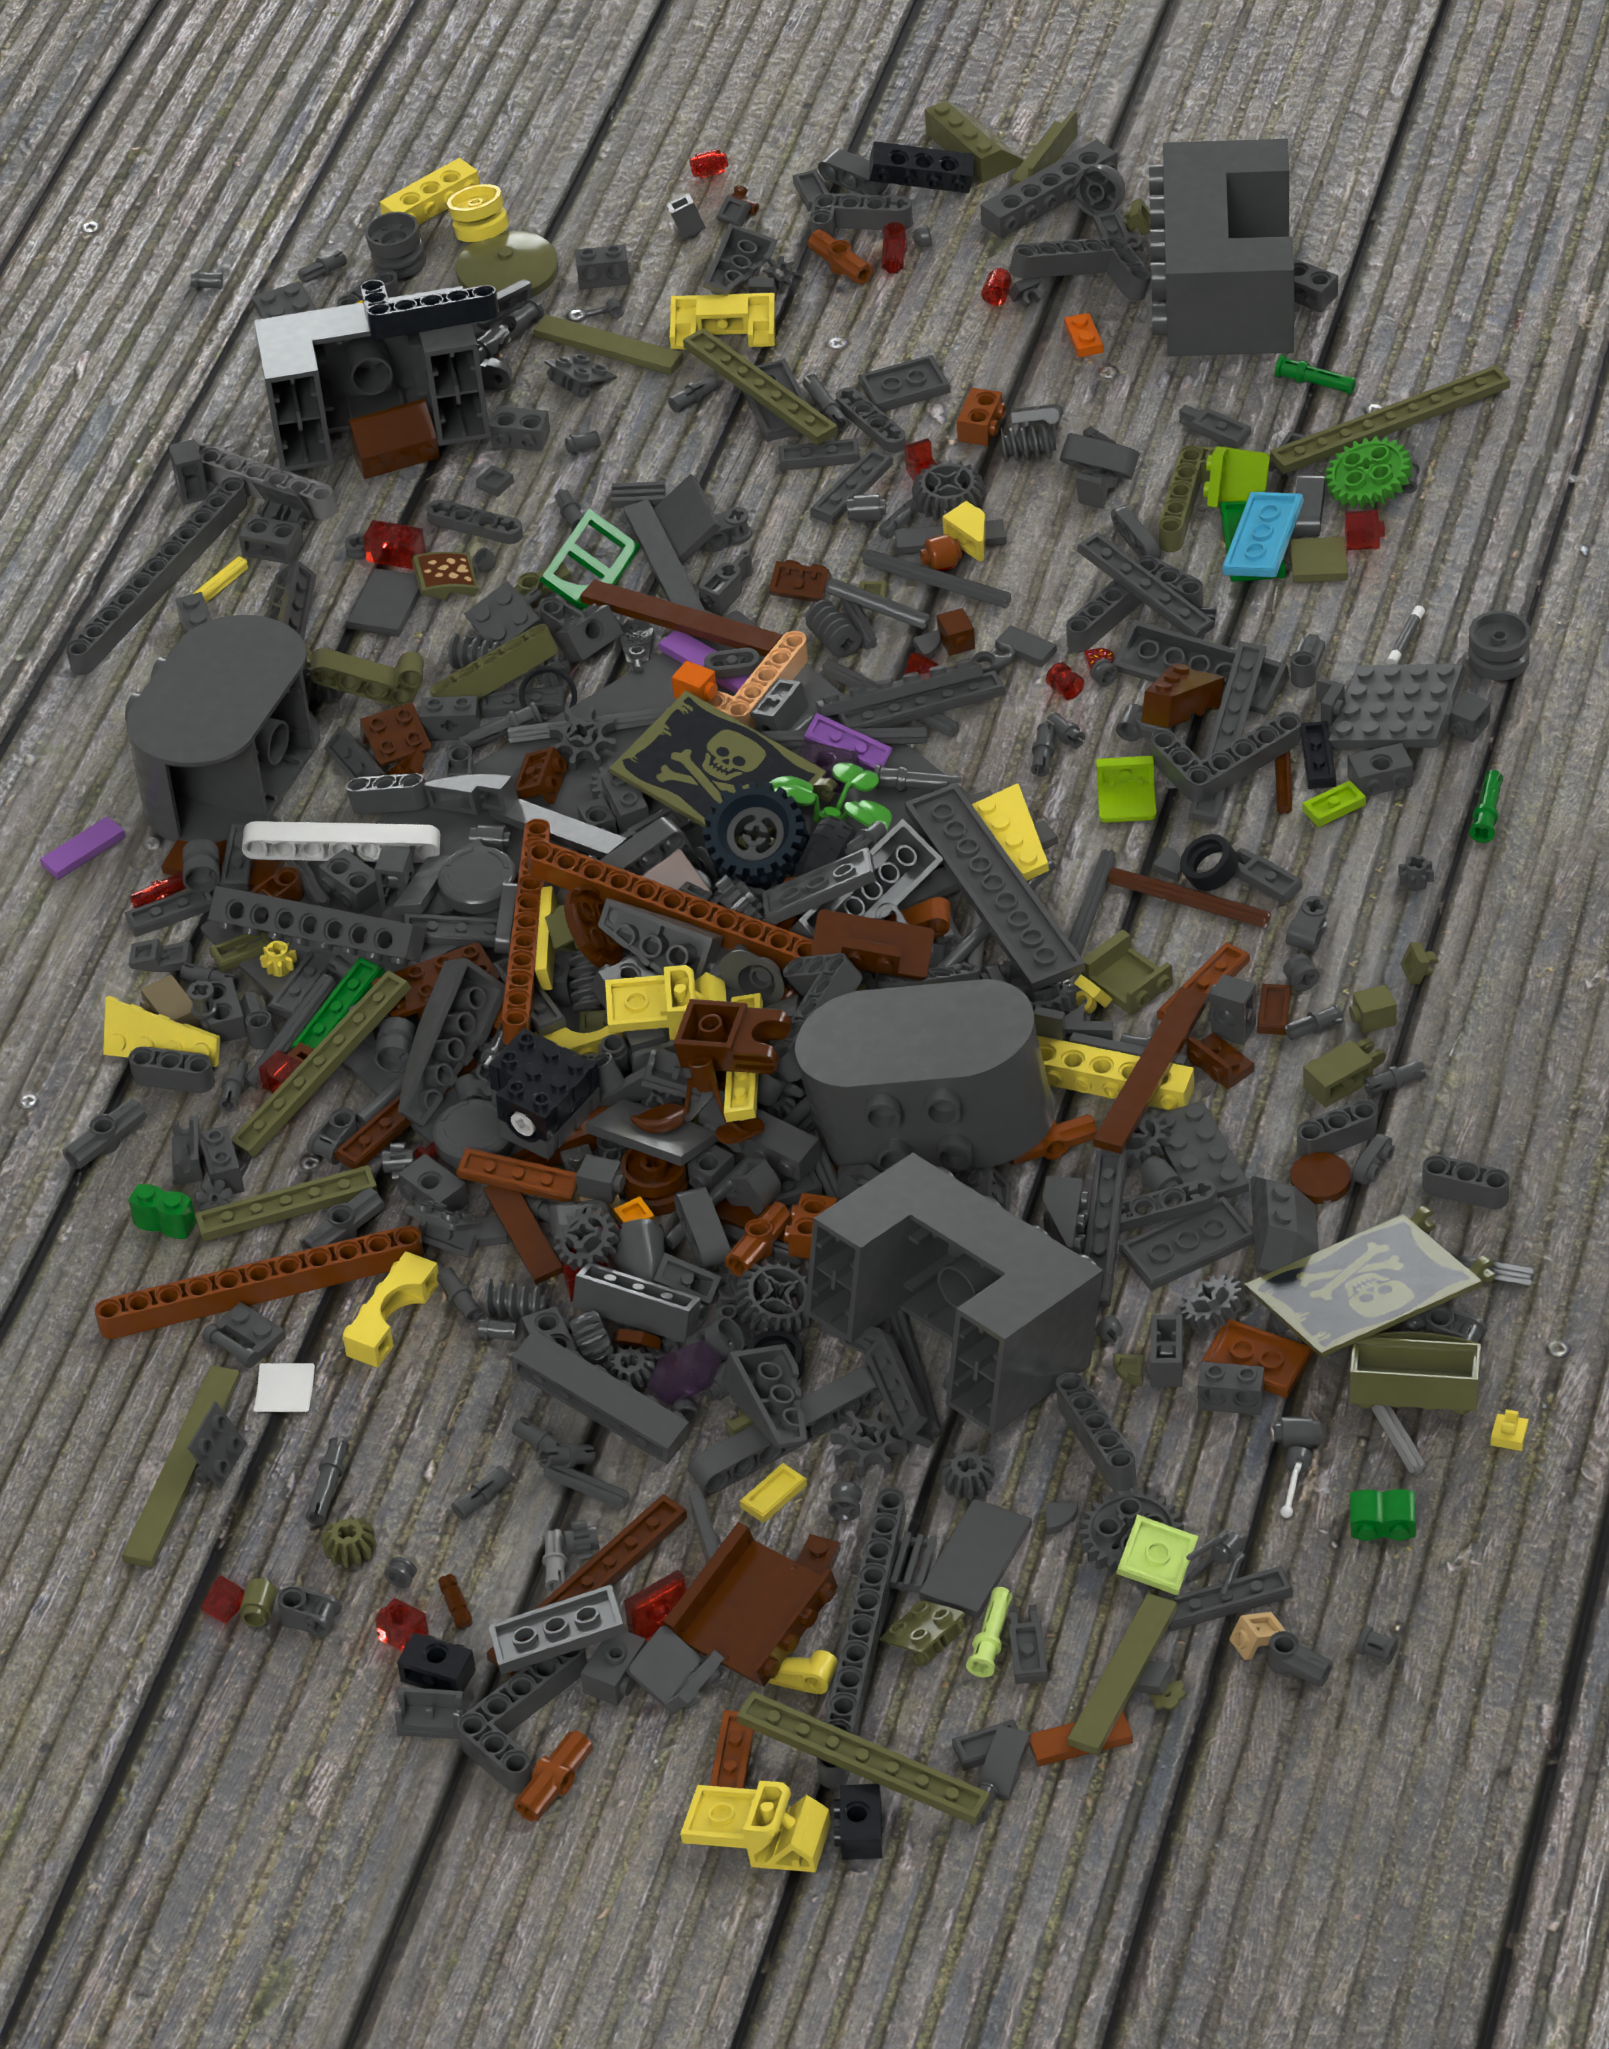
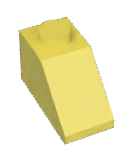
[942,501,986,562]

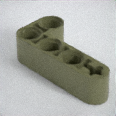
[310,648,424,707]

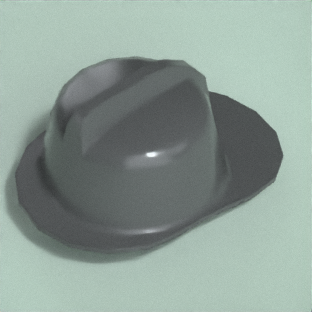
[719,950,784,1007]

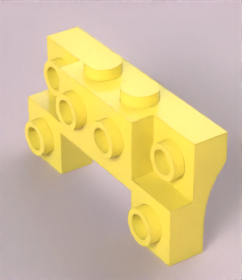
[669,293,776,350]

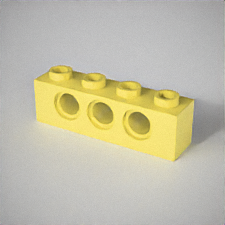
[380,157,480,225]

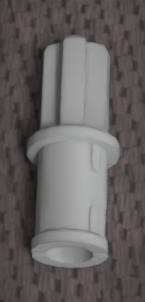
[542,1529,568,1591]

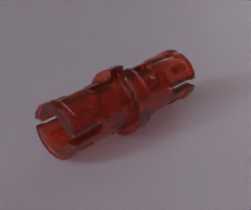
[129,871,187,908]

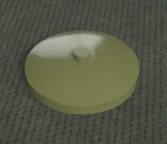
[456,231,558,298]

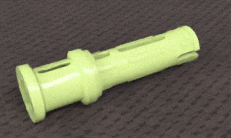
[966,1587,1012,1678]

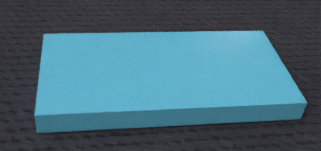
[1222,492,1304,577]

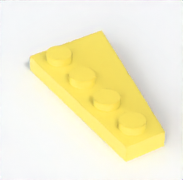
[972,783,1049,881]
[103,995,220,1067]

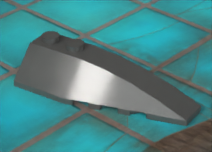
[398,958,506,1127]

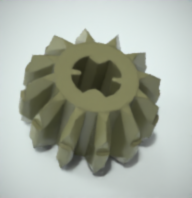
[321,1514,376,1569]

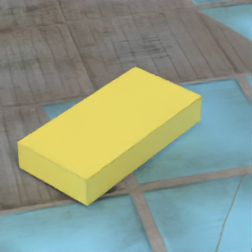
[740,1463,807,1524]

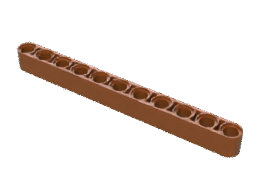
[502,818,551,1045]
[527,840,813,970]
[95,1225,424,1339]

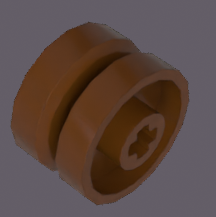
[621,1148,690,1216]

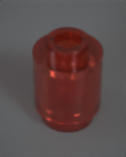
[689,148,728,178]
[981,268,1012,306]

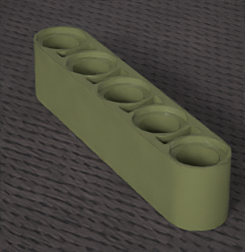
[430,624,559,700]

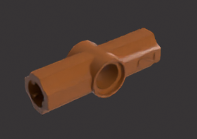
[808,229,873,285]
[1009,1114,1097,1165]
[725,1201,791,1277]
[514,1730,593,1822]

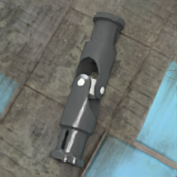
[476,298,544,363]

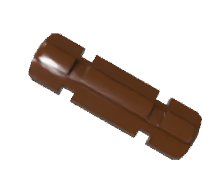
[438,1574,473,1630]

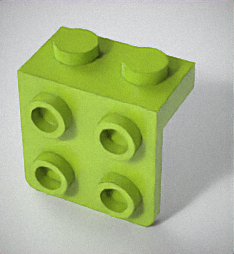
[1203,446,1270,507]
[1096,756,1157,823]

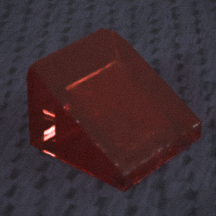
[201,1575,244,1624]

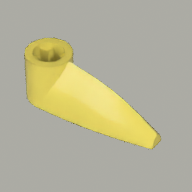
[767,1650,838,1694]

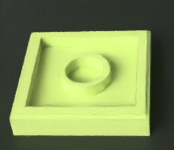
[1116,1514,1199,1596]

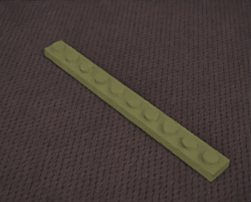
[1269,365,1511,474]

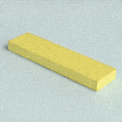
[535,886,559,991]

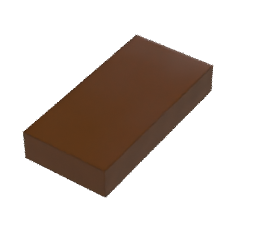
[1257,984,1292,1035]

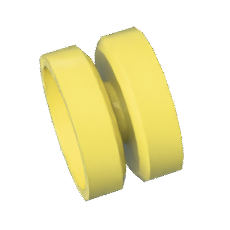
[447,184,510,242]

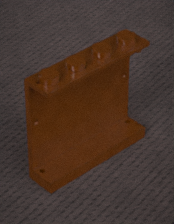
[663,1522,838,1687]

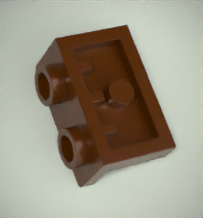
[769,560,833,602]
[515,746,568,805]
[1187,1032,1254,1090]

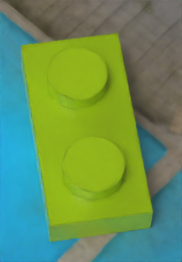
[1302,780,1366,828]

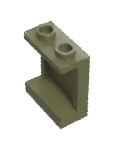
[1081,929,1173,1015]

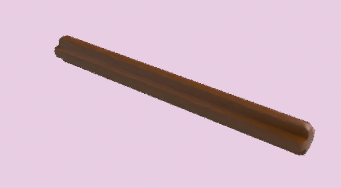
[1108,867,1271,928]

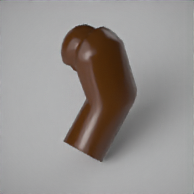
[731,185,759,216]

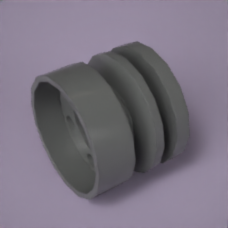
[365,212,426,279]

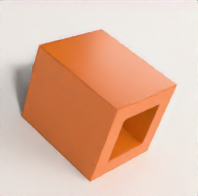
[671,660,718,702]

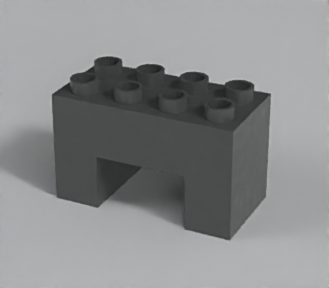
[1149,139,1294,356]
[254,286,491,473]
[805,1153,1103,1435]

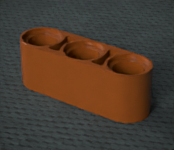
[884,897,951,939]

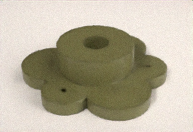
[1150,1681,1186,1710]

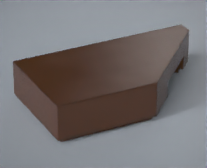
[611,1328,661,1350]

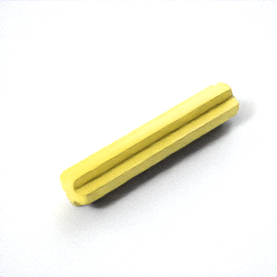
[192,556,248,603]

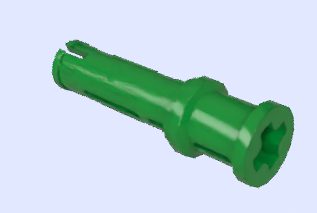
[1275,354,1356,394]
[1469,770,1503,843]

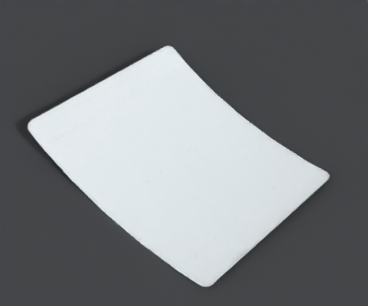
[254,1363,315,1412]

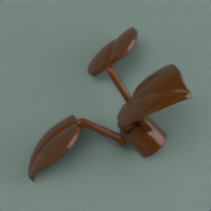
[630,1056,765,1144]

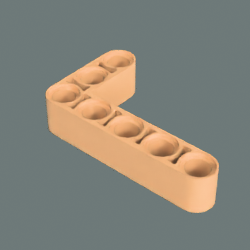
[707,631,808,729]

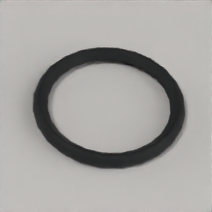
[519,667,577,723]

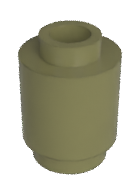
[240,1578,278,1627]

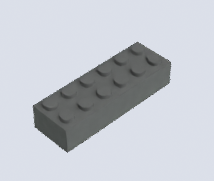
[789,818,944,940]

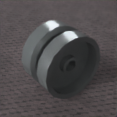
[1468,611,1530,681]

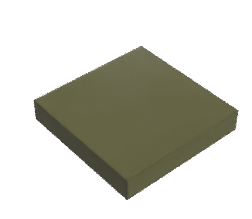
[1290,537,1348,583]

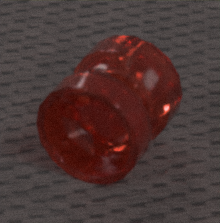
[1045,662,1084,700]

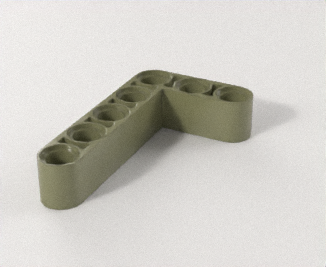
[1158,445,1215,552]

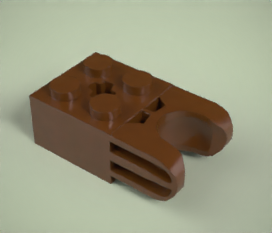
[673,999,792,1074]

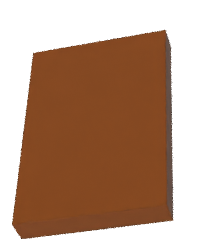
[1202,1318,1313,1398]

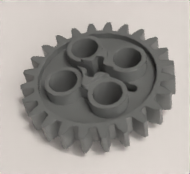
[1079,1488,1184,1578]

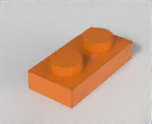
[1064,313,1104,358]

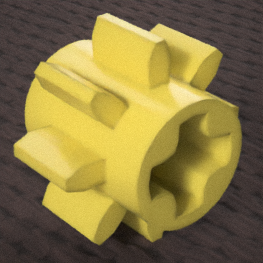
[260,941,297,977]

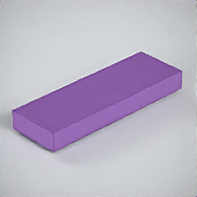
[803,713,893,772]
[40,816,126,880]

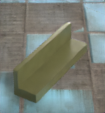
[1011,111,1078,187]

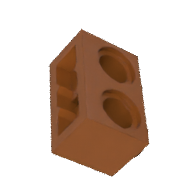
[957,387,1006,446]
[784,1193,838,1259]

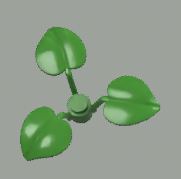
[769,762,892,831]

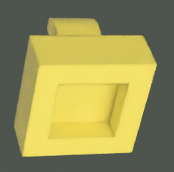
[1074,974,1113,1014]
[1490,1409,1529,1451]

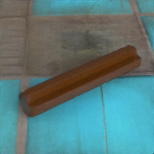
[1275,750,1292,814]

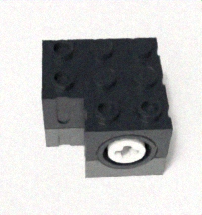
[489,1028,600,1160]

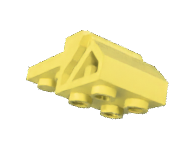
[605,965,727,1040]
[680,1781,832,1872]

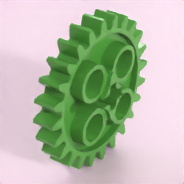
[1325,436,1413,509]

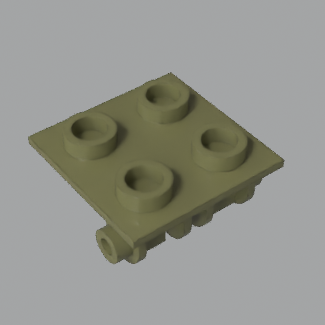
[879,1599,966,1667]

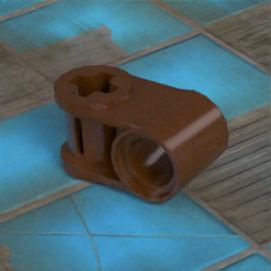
[251,867,304,918]

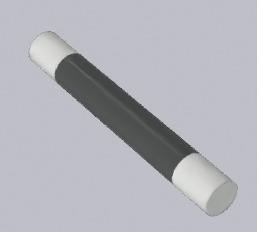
[1386,606,1425,665]

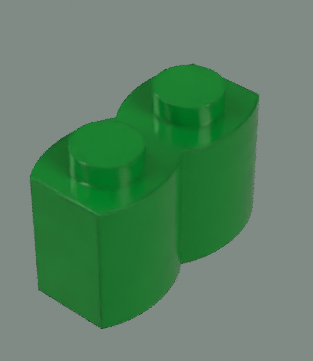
[128,1184,196,1239]
[1350,1489,1416,1541]

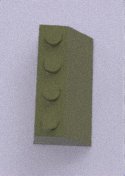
[925,100,1024,183]

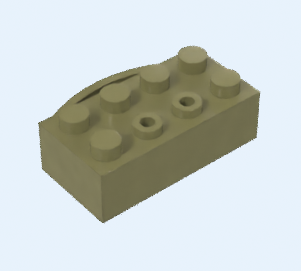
[1349,1331,1481,1414]

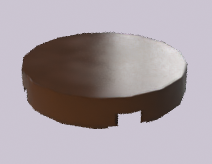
[1290,1152,1351,1204]

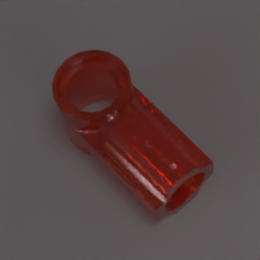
[881,222,907,274]

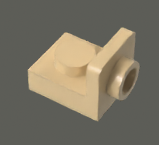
[1230,1612,1286,1660]

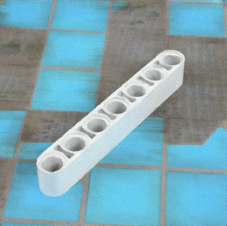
[242,821,441,863]

